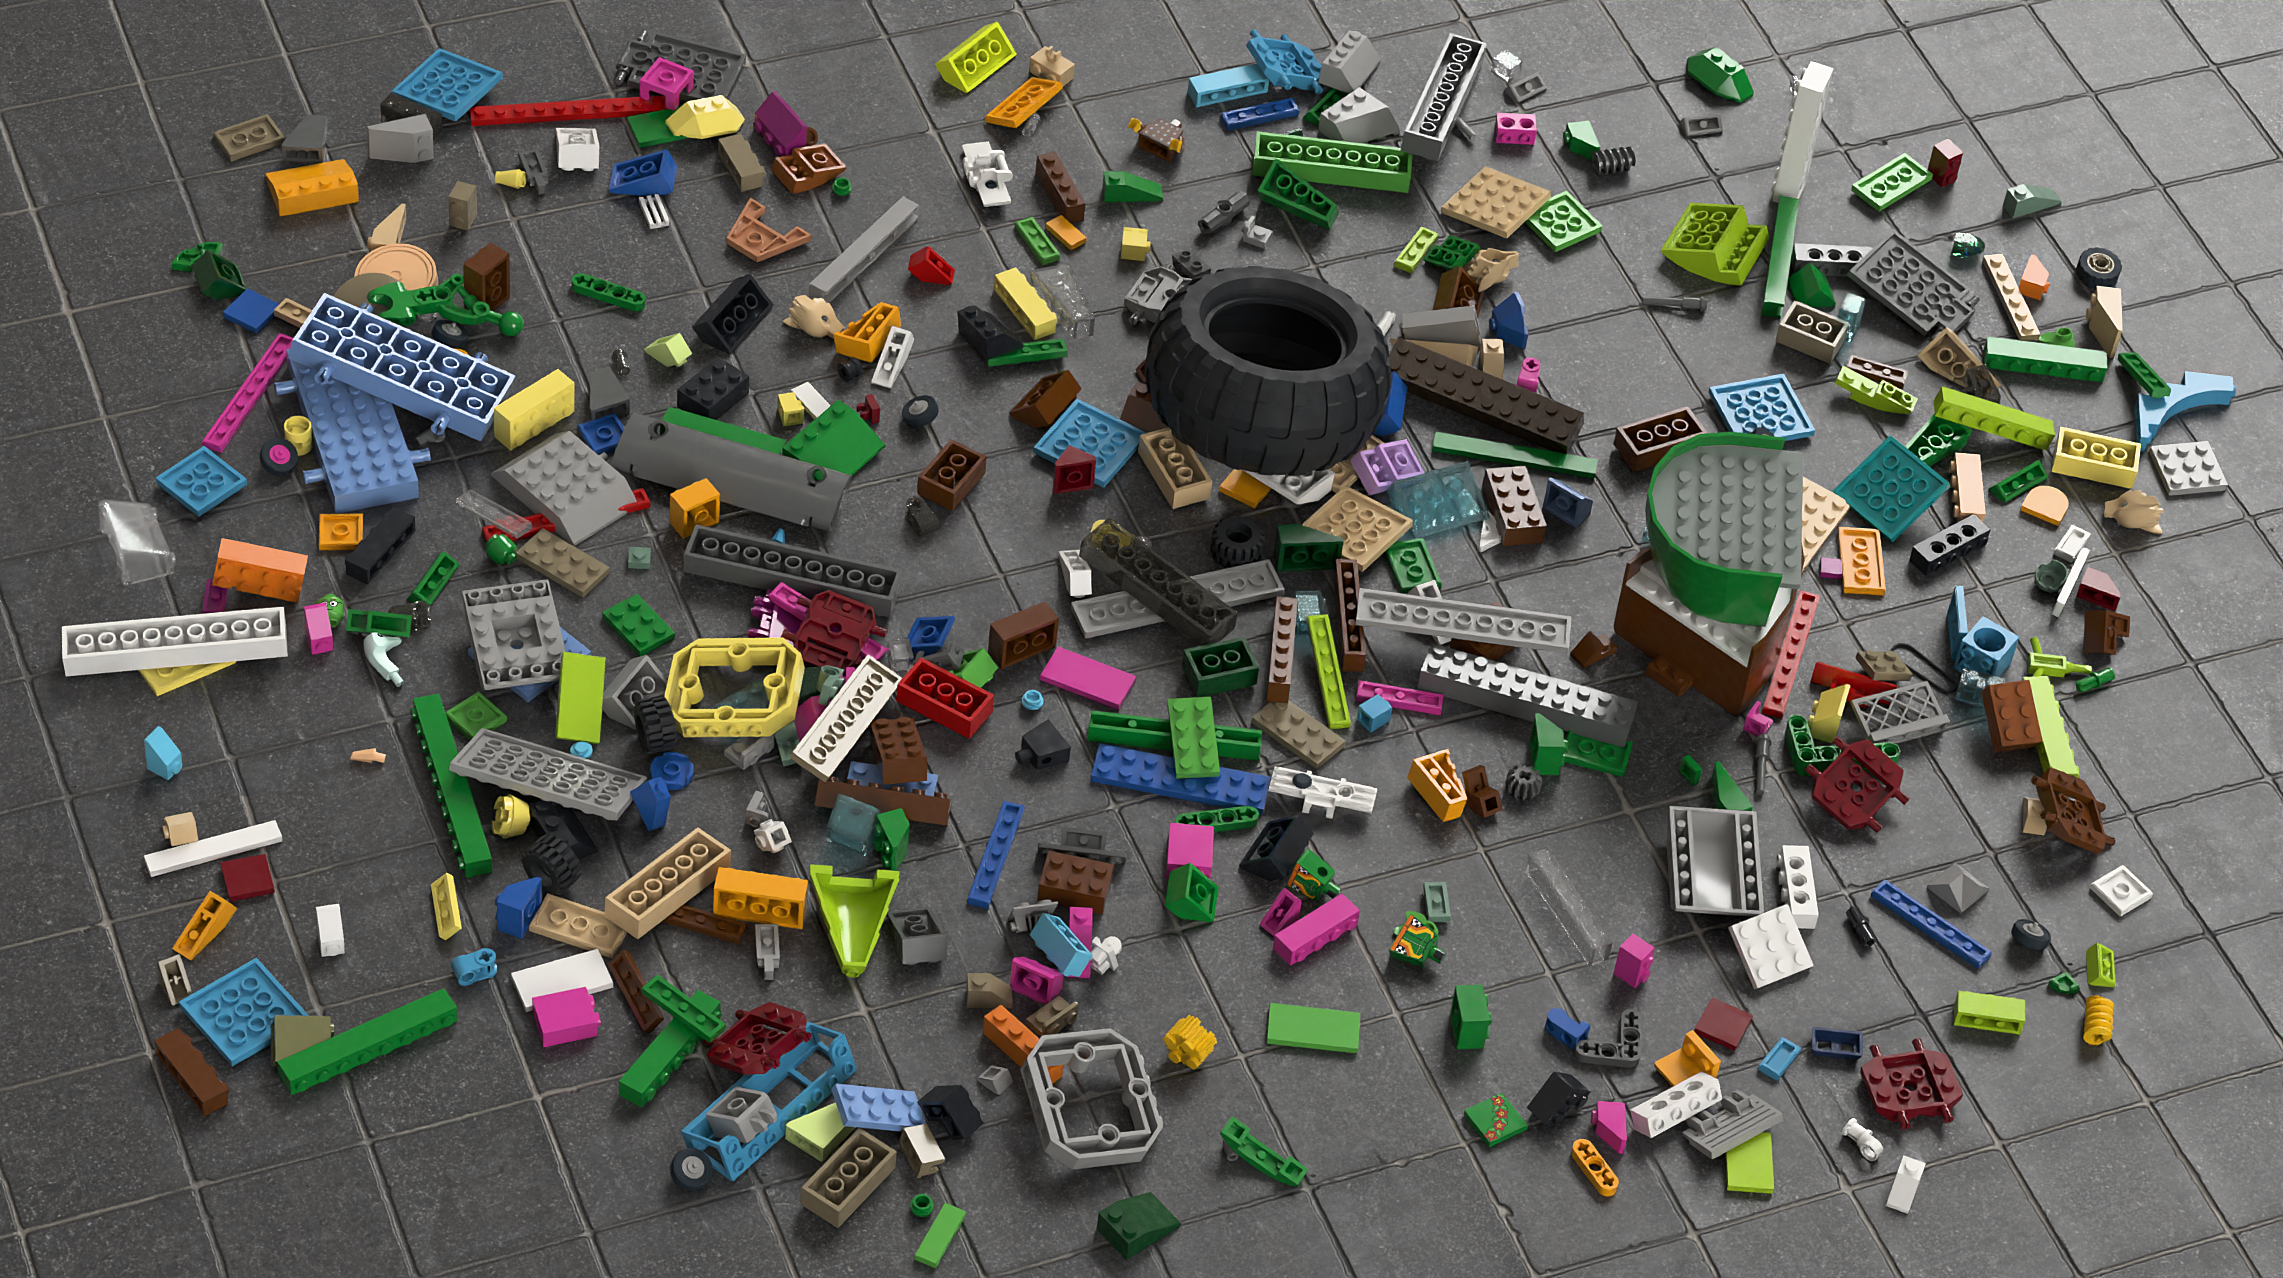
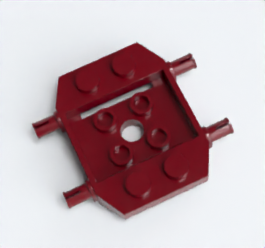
[781,590,888,676]
[1805,736,1910,833]
[704,1002,811,1075]
[1860,1038,1963,1130]

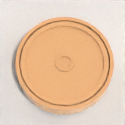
[354,243,438,291]

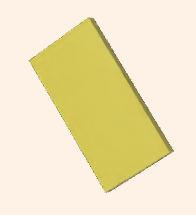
[138,661,236,696]

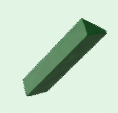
[1303,88,1349,127]
[1988,460,2049,503]
[407,550,460,608]

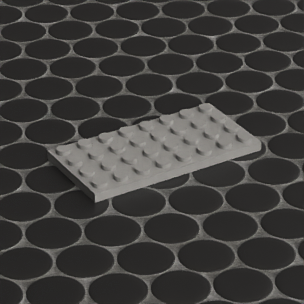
[449,728,647,821]

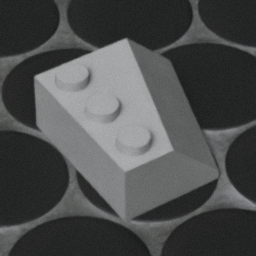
[1318,87,1400,144]

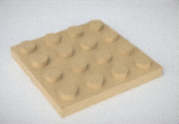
[1441,166,1551,238]
[1302,485,1413,572]

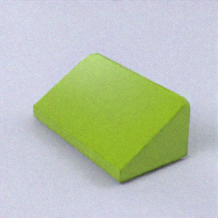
[2086,942,2116,988]

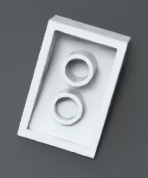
[556,128,599,171]

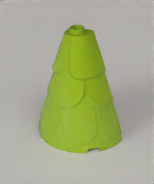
[810,864,899,978]

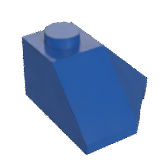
[1489,292,1528,349]
[630,777,671,831]

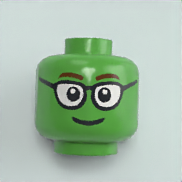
[316,594,344,628]

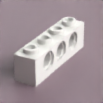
[1776,845,1819,929]
[1630,1072,1722,1138]

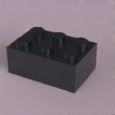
[677,357,749,420]

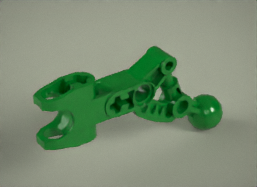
[367,274,524,337]

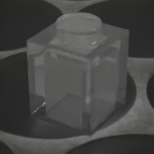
[1490,49,1523,84]
[887,639,914,674]

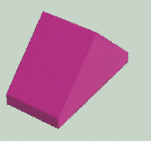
[1259,888,1302,937]

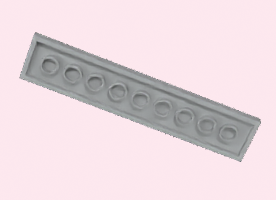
[1071,559,1285,639]
[1355,588,1571,654]

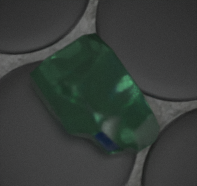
[1951,232,1985,258]

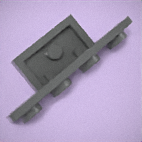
[1038,827,1127,864]

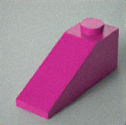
[1068,907,1093,978]

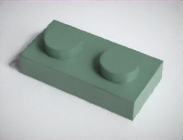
[1423,882,1451,922]

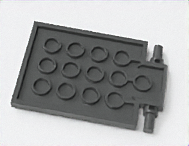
[615,30,746,101]
[1847,229,1980,342]

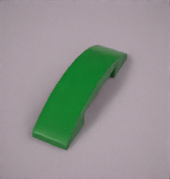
[1220,1116,1308,1187]

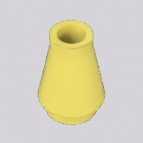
[495,169,526,189]

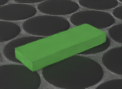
[1015,217,1060,266]
[914,1203,966,1268]

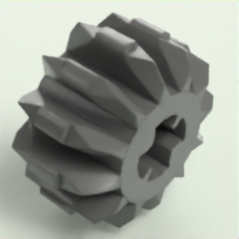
[1505,764,1543,801]

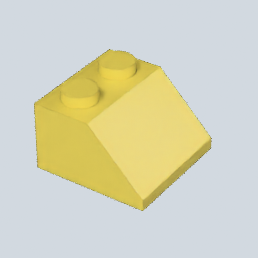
[1808,684,1850,743]

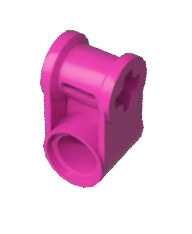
[1517,357,1540,393]

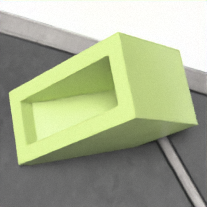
[644,333,692,367]

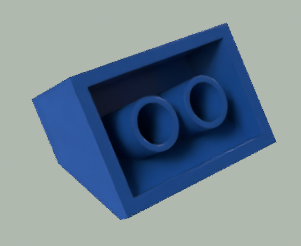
[1373,371,1408,436]

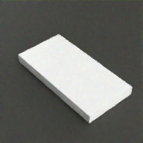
[511,949,613,1012]

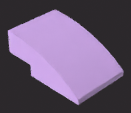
[1350,439,1425,495]

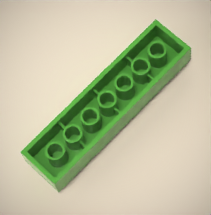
[1252,131,1412,193]

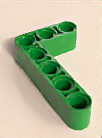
[1785,715,1900,776]

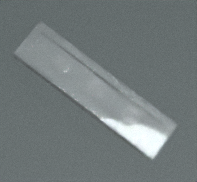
[456,489,532,539]

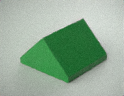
[1787,263,1836,308]

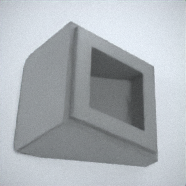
[977,1065,1013,1095]

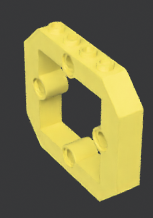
[664,638,805,737]

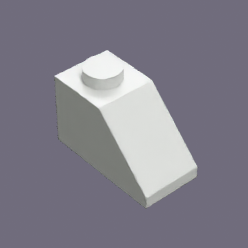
[316,904,345,957]
[1886,1156,1926,1214]

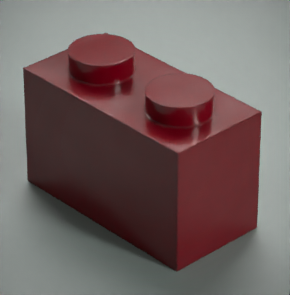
[1927,139,1964,187]

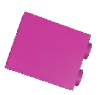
[1166,823,1214,879]
[532,987,601,1047]

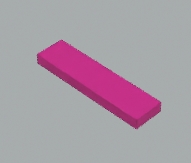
[1356,680,1444,715]

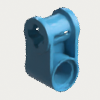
[451,948,497,986]

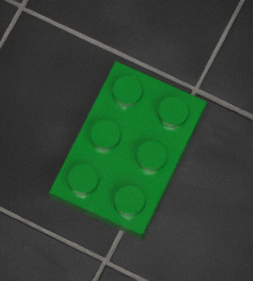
[602,594,675,657]

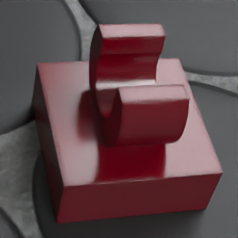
[856,394,880,424]

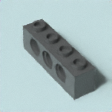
[1791,243,1872,277]

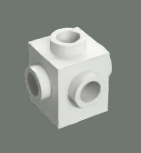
[754,819,792,853]

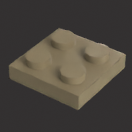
[1855,650,1912,681]

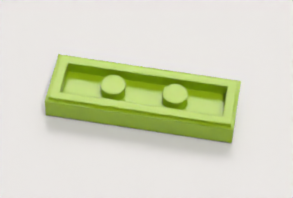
[1394,227,1439,274]

